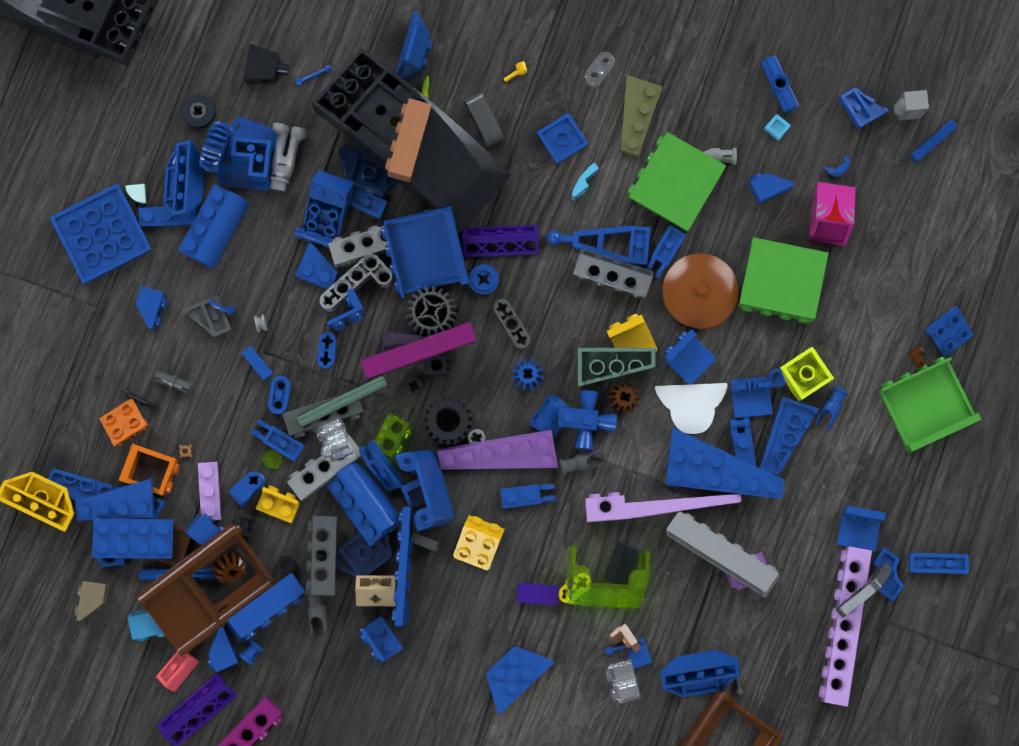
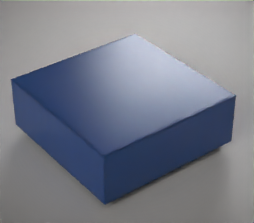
[627,644,652,669]

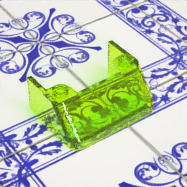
[565,545,650,609]

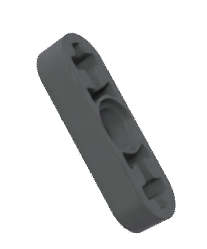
[493,299,530,350]

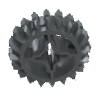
[406,286,457,336]

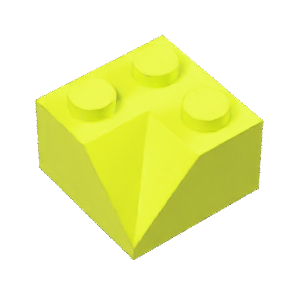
[780,347,834,402]

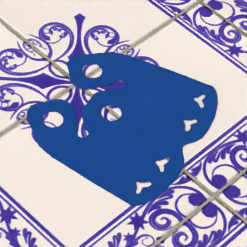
[217,117,289,190]

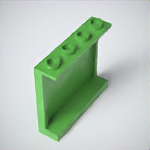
[627,132,726,234]
[738,237,829,324]
[878,356,982,453]

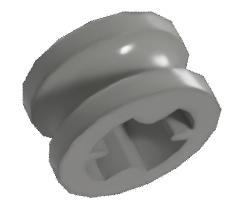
[254,314,268,333]
[468,429,485,443]

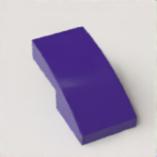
[516,583,559,605]

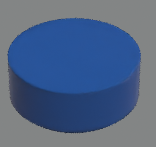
[768,369,786,388]

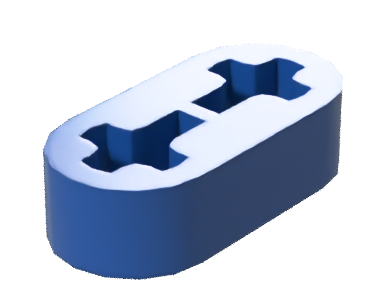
[317,332,337,369]

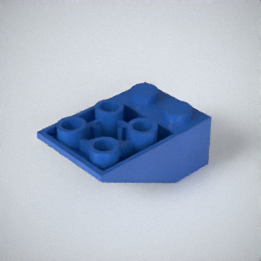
[303,171,354,239]

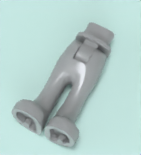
[270,123,308,191]

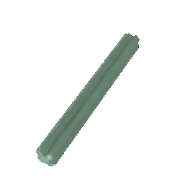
[297,376,387,427]

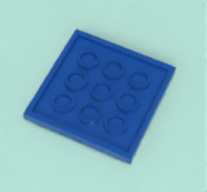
[50,183,153,285]

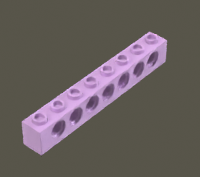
[819,546,872,706]

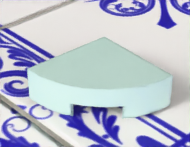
[125,184,147,204]

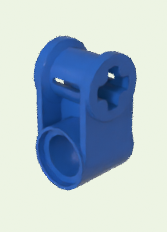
[228,471,265,507]

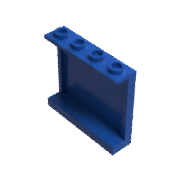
[381,206,469,298]

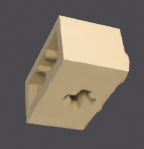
[355,576,396,606]

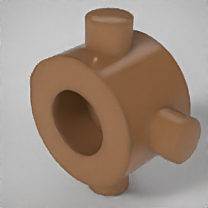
[178,444,193,459]

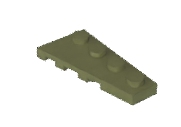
[620,75,662,157]

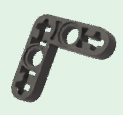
[836,562,892,618]

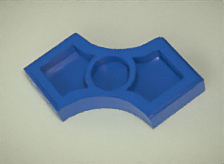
[872,547,904,602]

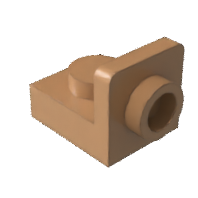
[609,624,642,653]

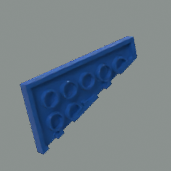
[666,428,784,499]

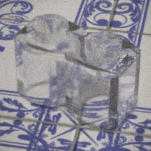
[316,416,353,462]
[605,659,641,704]

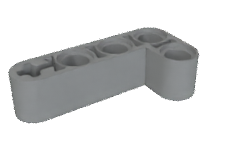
[320,254,393,312]

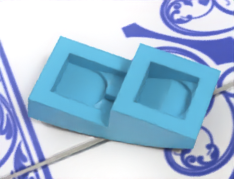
[571,163,599,201]

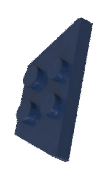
[339,147,398,197]
[324,533,393,577]

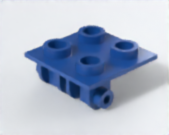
[924,305,974,358]
[730,376,773,418]

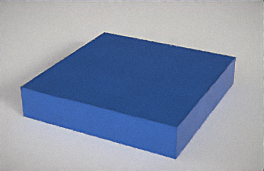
[537,113,589,165]

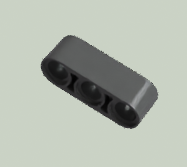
[464,93,505,148]

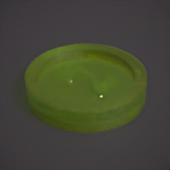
[263,450,283,469]

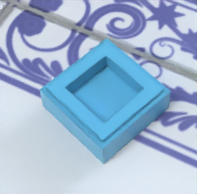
[764,114,791,141]

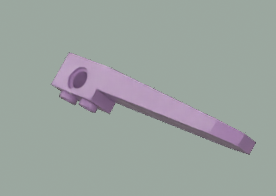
[585,492,741,523]

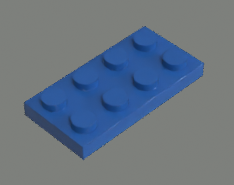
[92,518,174,559]

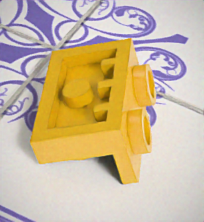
[256,485,301,523]

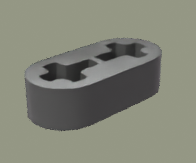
[412,533,439,551]

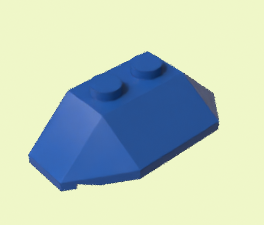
[395,11,433,82]
[163,140,204,216]
[660,650,740,698]

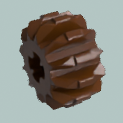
[608,381,641,414]
[213,551,246,585]

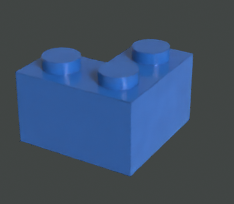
[231,137,273,183]

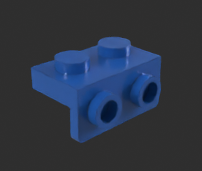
[529,394,571,440]

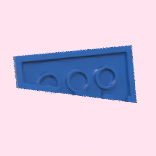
[759,397,819,476]
[75,478,155,521]

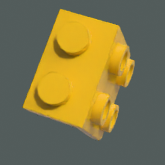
[607,314,657,352]
[453,515,505,570]

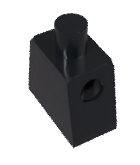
[243,44,290,84]

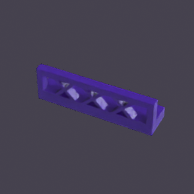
[462,225,539,257]
[157,673,237,746]

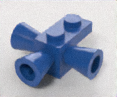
[557,390,617,450]

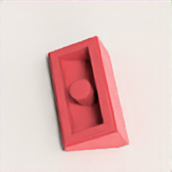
[156,651,199,692]

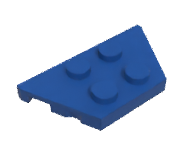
[486,646,554,715]

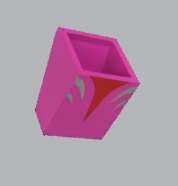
[808,182,856,246]

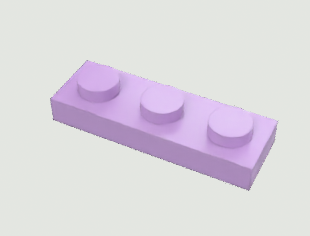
[198,462,222,520]

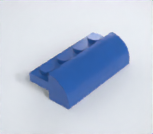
[178,184,250,270]
[327,461,402,546]

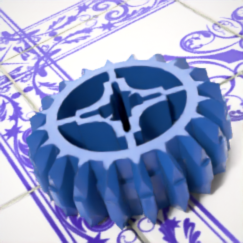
[199,121,233,172]

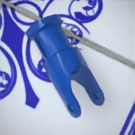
[816,386,849,431]

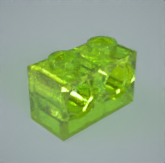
[374,413,412,459]

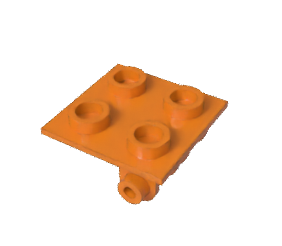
[99,398,149,446]

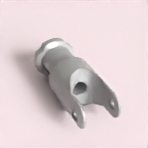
[703,148,737,165]

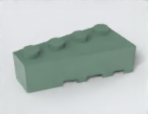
[578,348,656,387]

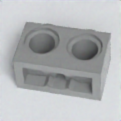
[894,90,929,121]

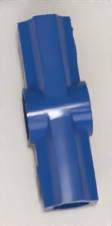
[760,56,799,113]

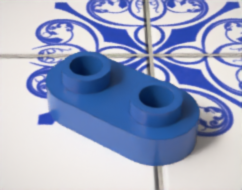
[268,376,291,415]

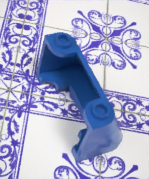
[395,450,454,533]

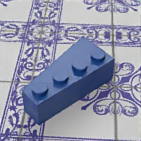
[226,573,306,644]

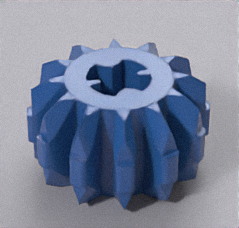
[512,359,544,391]

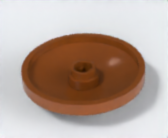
[662,253,739,330]

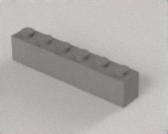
[666,511,779,598]

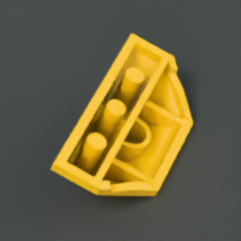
[0,472,74,532]

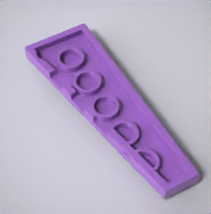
[437,430,558,469]

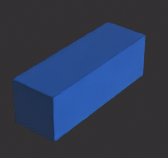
[241,345,274,382]

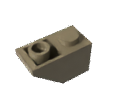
[74,581,110,621]

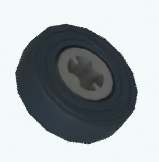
[181,94,216,129]

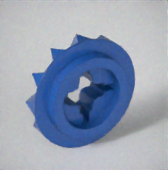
[468,264,499,295]

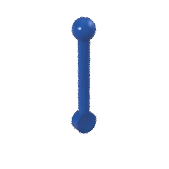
[295,65,332,86]
[605,638,645,655]

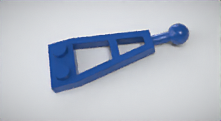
[547,226,651,266]

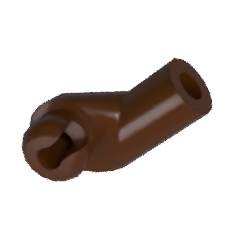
[909,346,926,368]

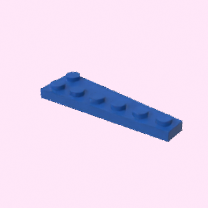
[48,468,167,519]
[392,507,414,626]

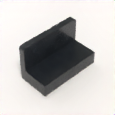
[605,542,639,587]

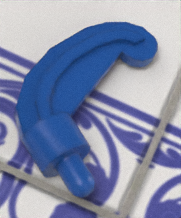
[823,157,850,177]
[209,300,236,314]

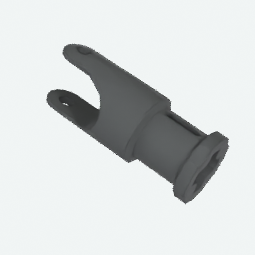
[559,449,604,476]
[306,591,328,635]

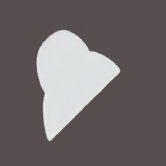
[655,383,727,434]

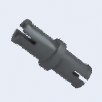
[154,370,194,395]

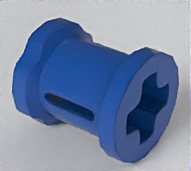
[239,640,265,666]

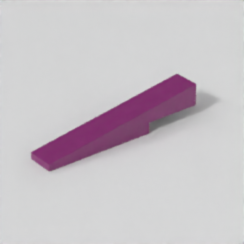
[360,322,476,379]

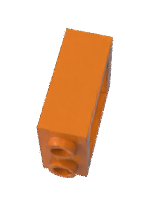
[119,444,180,496]

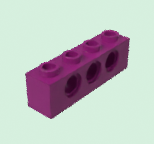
[218,696,284,746]

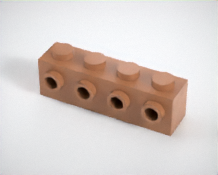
[385,98,431,182]

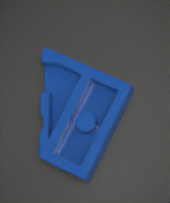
[838,88,889,129]
[295,243,338,289]

